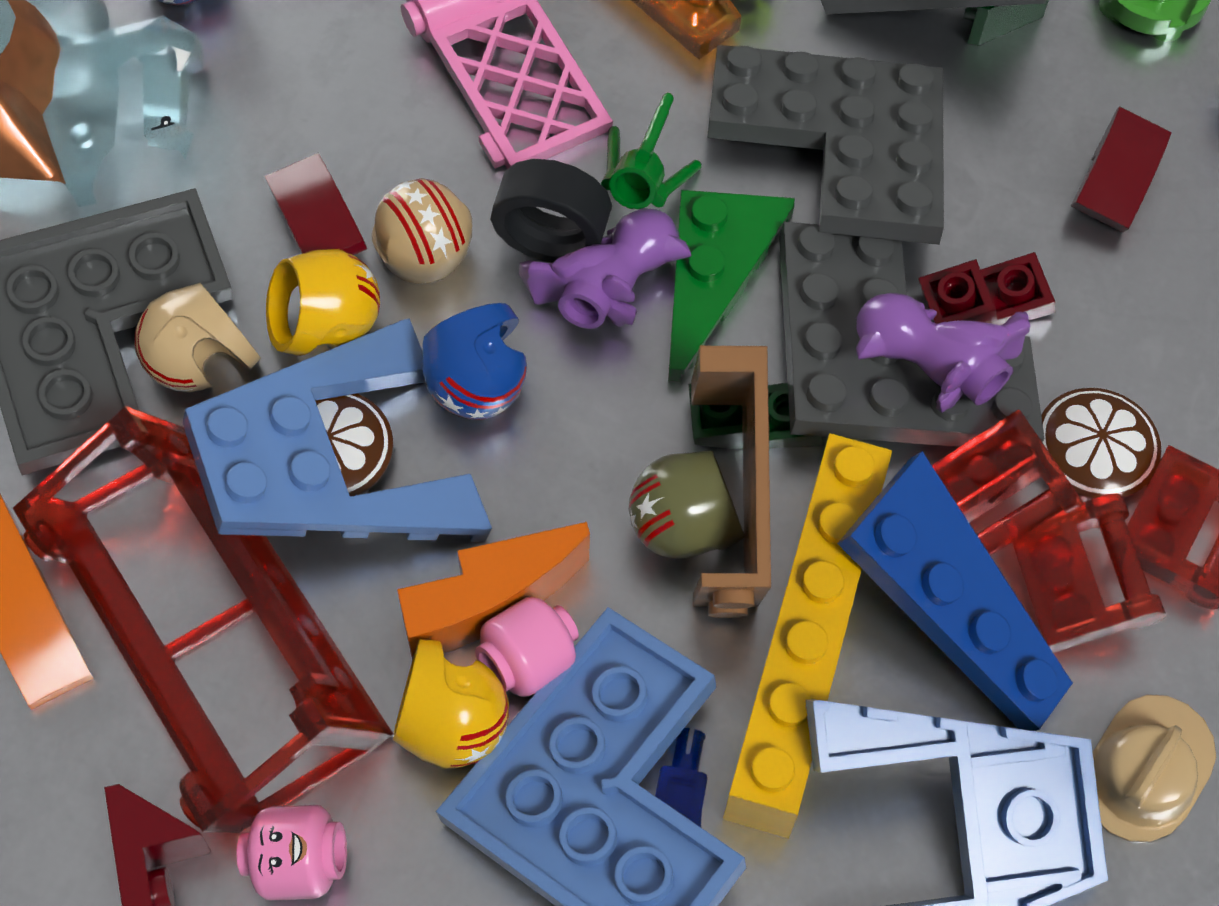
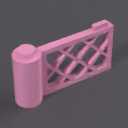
[401,0,613,169]

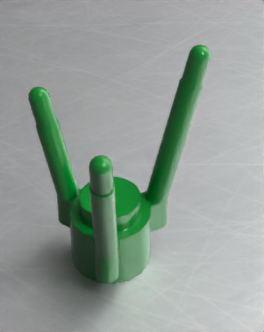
[601,93,702,209]

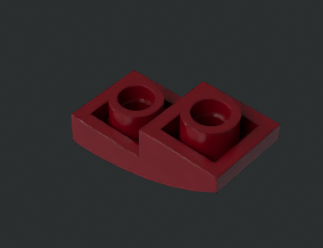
[1071,106,1172,232]
[264,152,367,255]
[918,252,1056,325]

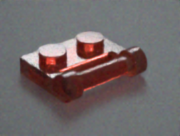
[932,409,1084,556]
[1112,445,1219,610]
[1007,493,1166,653]

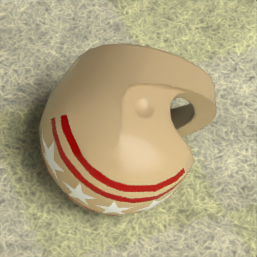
[372,178,472,284]
[134,283,261,392]

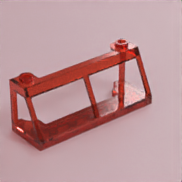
[13,406,393,833]

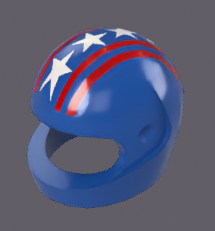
[422,303,527,420]

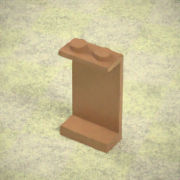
[691,345,771,618]

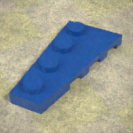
[837,451,1073,731]

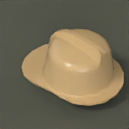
[1093,695,1216,842]

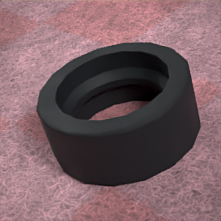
[490,159,612,263]

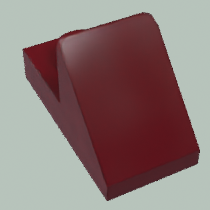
[104,784,211,906]

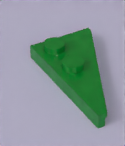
[668,190,795,382]

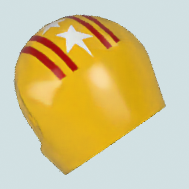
[266,249,380,356]
[393,639,509,769]

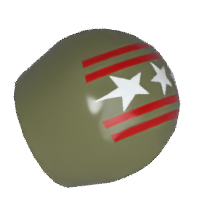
[628,451,745,558]

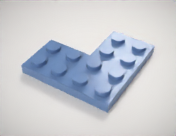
[436,607,746,906]

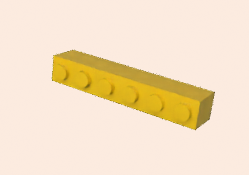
[723,433,892,839]

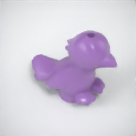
[519,208,691,329]
[856,293,1030,413]

